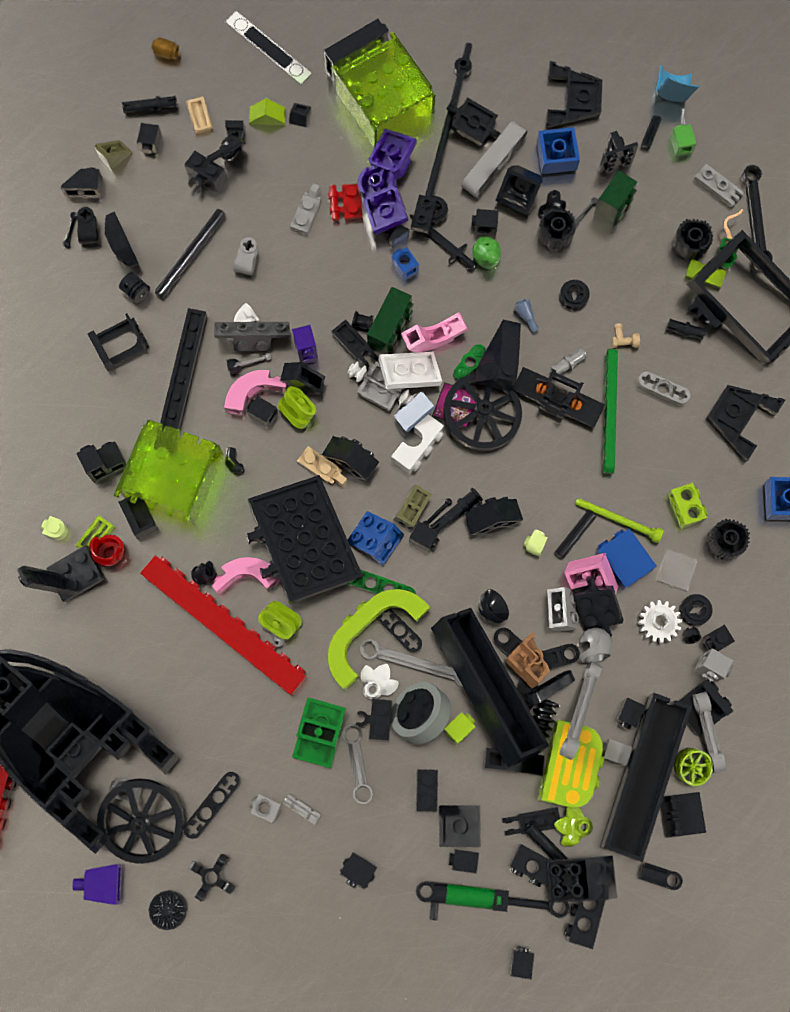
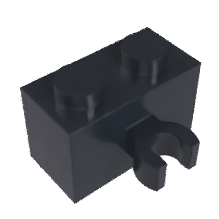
[184,151,227,193]
[356,699,392,742]

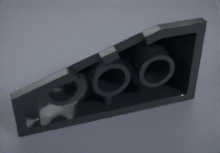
[475,319,521,391]

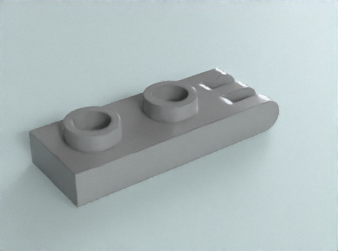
[694,164,744,207]

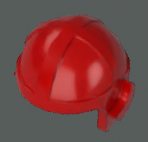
[89,535,124,567]

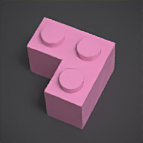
[564,553,619,593]

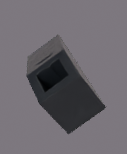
[483,748,544,776]

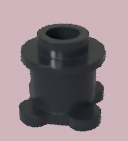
[191,561,217,585]

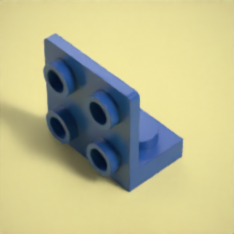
[347,511,404,566]

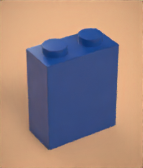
[596,528,657,591]

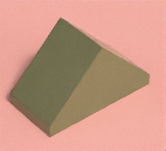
[94,140,132,171]

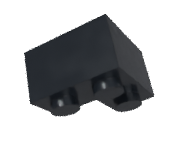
[322,436,379,481]
[76,441,128,482]
[465,497,523,535]

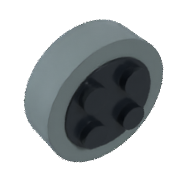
[391,682,451,744]

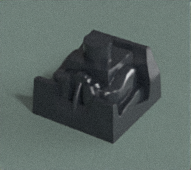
[495,165,543,216]

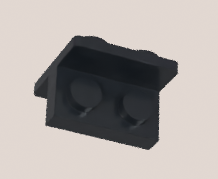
[598,131,639,173]

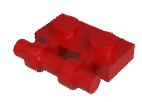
[328,184,363,221]

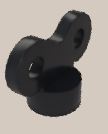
[538,190,566,217]

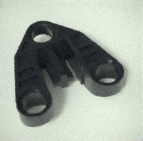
[105,211,139,268]

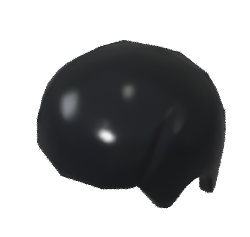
[220,135,246,161]

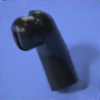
[225,447,244,473]

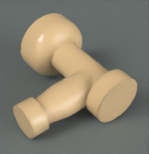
[612,323,640,348]

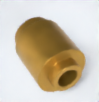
[151,37,179,60]

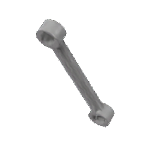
[360,639,464,688]
[559,661,603,760]

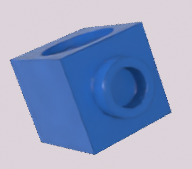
[392,247,419,281]

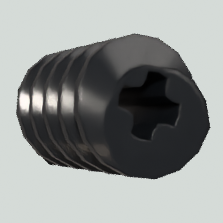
[532,699,561,738]

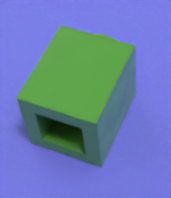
[670,125,696,156]

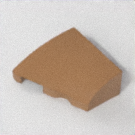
[504,632,550,688]

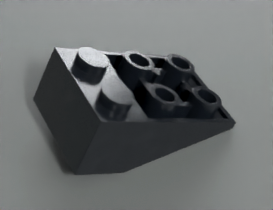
[546,855,617,903]

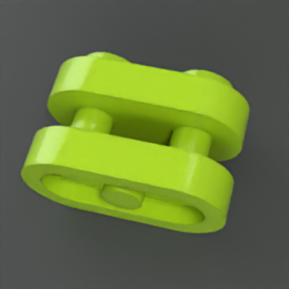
[278,386,316,429]
[258,601,302,639]

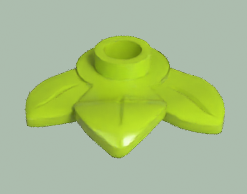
[554,807,593,847]

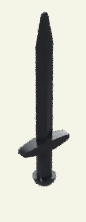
[410,214,476,269]

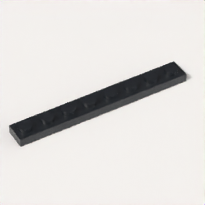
[154,308,207,454]

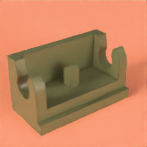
[393,484,432,527]

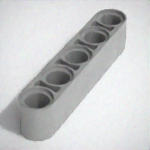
[461,121,528,197]

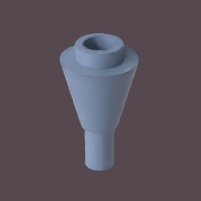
[514,298,539,332]

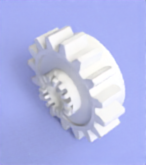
[638,600,682,644]

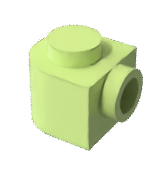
[41,516,68,541]
[523,530,547,557]

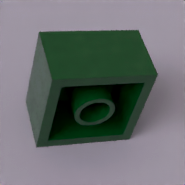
[594,170,637,225]

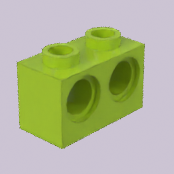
[668,482,707,529]
[443,712,475,746]

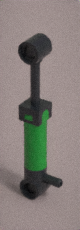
[416,881,570,921]

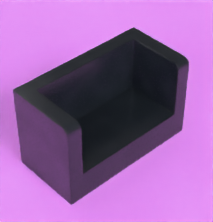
[118,492,159,539]

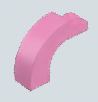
[401,312,469,352]
[224,370,288,416]
[212,557,280,595]

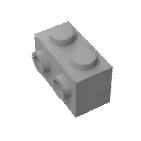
[547,587,578,632]
[695,648,734,682]

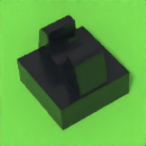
[225,120,245,139]

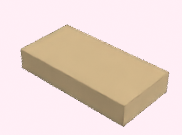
[186,97,213,135]

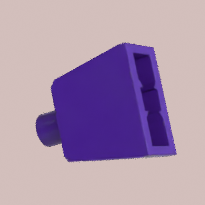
[73,864,121,905]

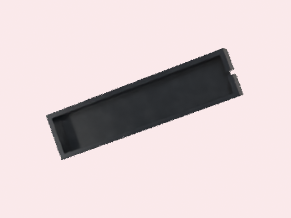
[431,608,549,768]
[601,693,692,862]

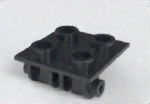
[661,792,706,838]

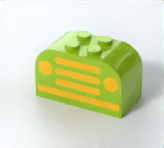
[537,720,604,808]

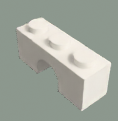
[391,415,444,474]

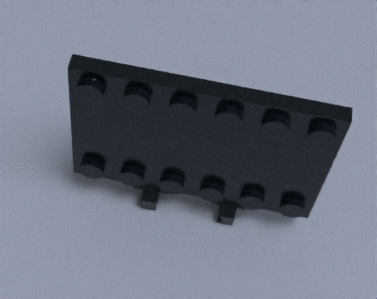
[246,475,363,604]

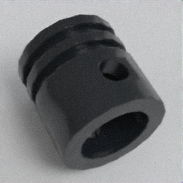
[119,272,150,303]

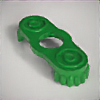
[453,344,486,381]

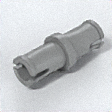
[550,348,587,374]

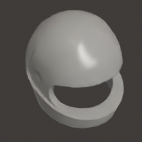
[580,628,613,664]

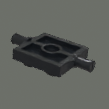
[446,97,501,146]
[574,576,624,637]

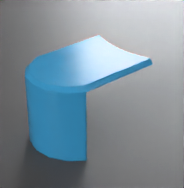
[656,65,700,102]

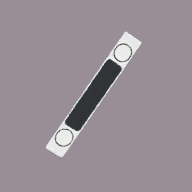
[225,11,312,84]

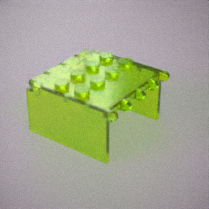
[331,32,436,147]
[114,420,224,525]

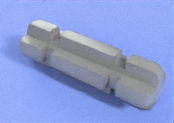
[283,794,321,824]

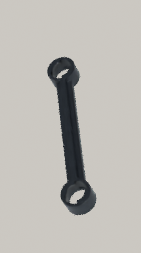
[741,165,773,270]

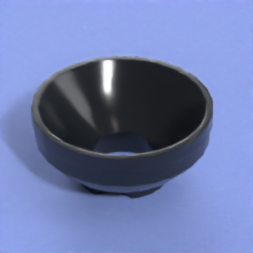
[479,589,509,624]

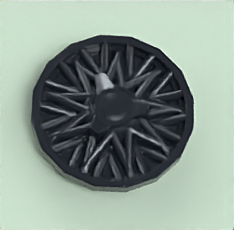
[148,890,187,930]

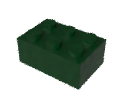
[367,287,414,354]

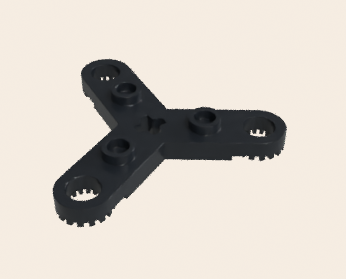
[493,627,580,711]

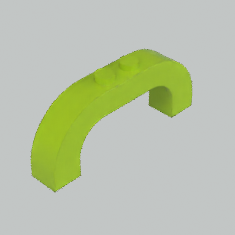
[328,589,431,690]

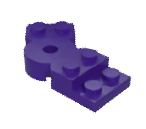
[358,128,417,235]

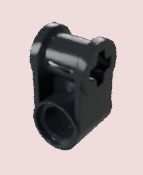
[77,207,99,244]

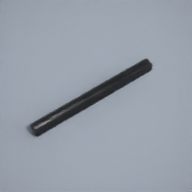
[155,209,225,298]

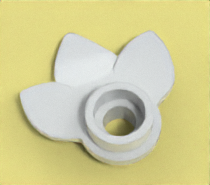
[361,664,399,700]

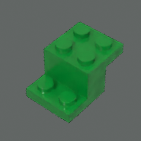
[292,697,346,769]

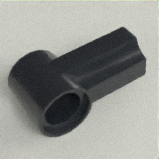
[640,862,683,890]

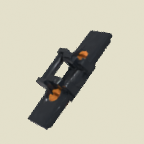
[512,367,605,428]

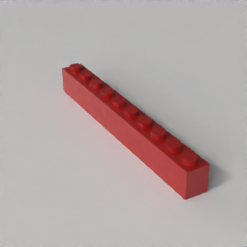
[140,555,307,697]

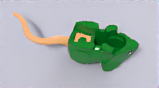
[719,209,743,270]

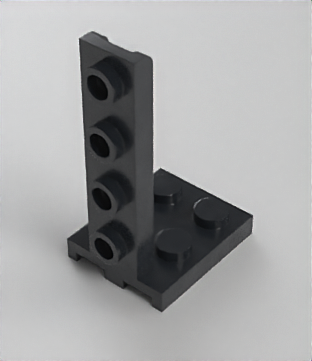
[17,545,105,602]

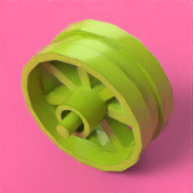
[674,747,713,786]

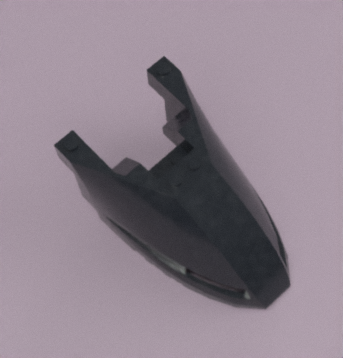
[0,649,179,854]

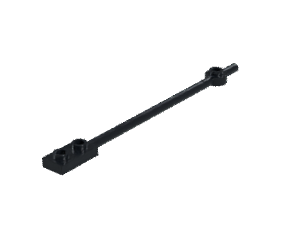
[411,43,472,233]

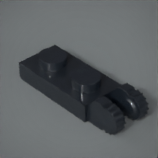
[331,319,378,368]
[502,807,560,836]

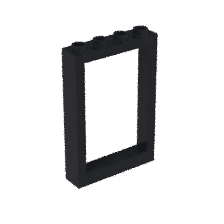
[686,230,790,364]

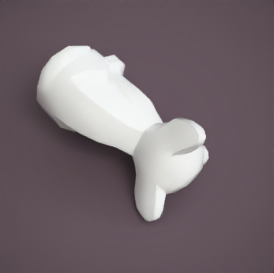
[227,303,259,341]

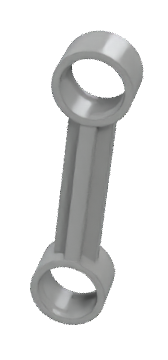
[693,692,726,773]
[342,724,373,805]

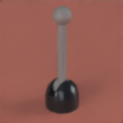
[226,353,271,374]

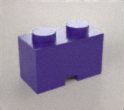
[292,325,318,363]

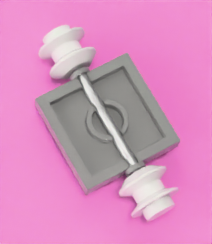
[347,361,417,412]

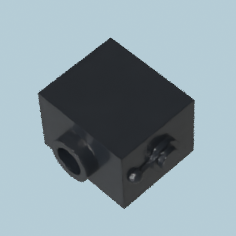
[339,852,377,890]

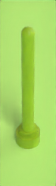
[576,498,664,544]

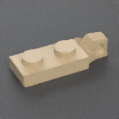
[297,446,347,487]

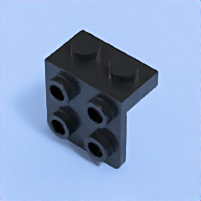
[679,679,733,735]

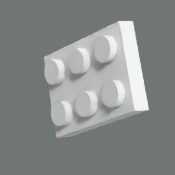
[379,352,442,389]

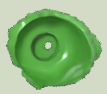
[472,236,501,270]

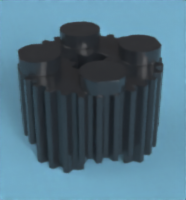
[538,208,576,251]
[672,219,713,261]
[707,519,750,561]

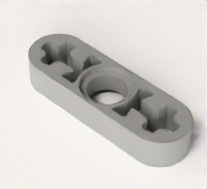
[637,372,690,406]

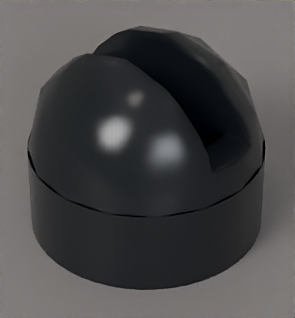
[684,626,701,643]

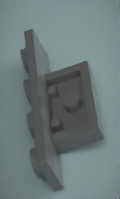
[214,322,290,351]

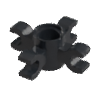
[189,854,235,902]

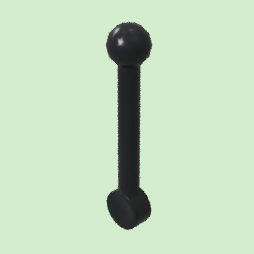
[62,212,77,247]
[422,498,452,527]

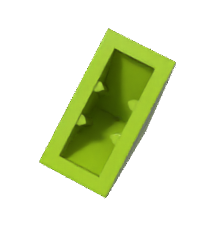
[249,98,286,125]

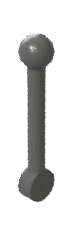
[574,197,598,226]

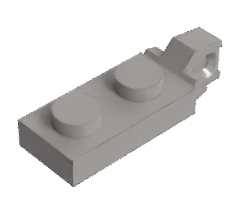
[290,183,321,235]

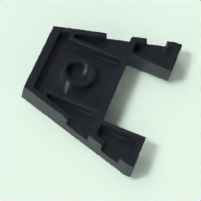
[546,61,603,127]
[707,385,785,461]

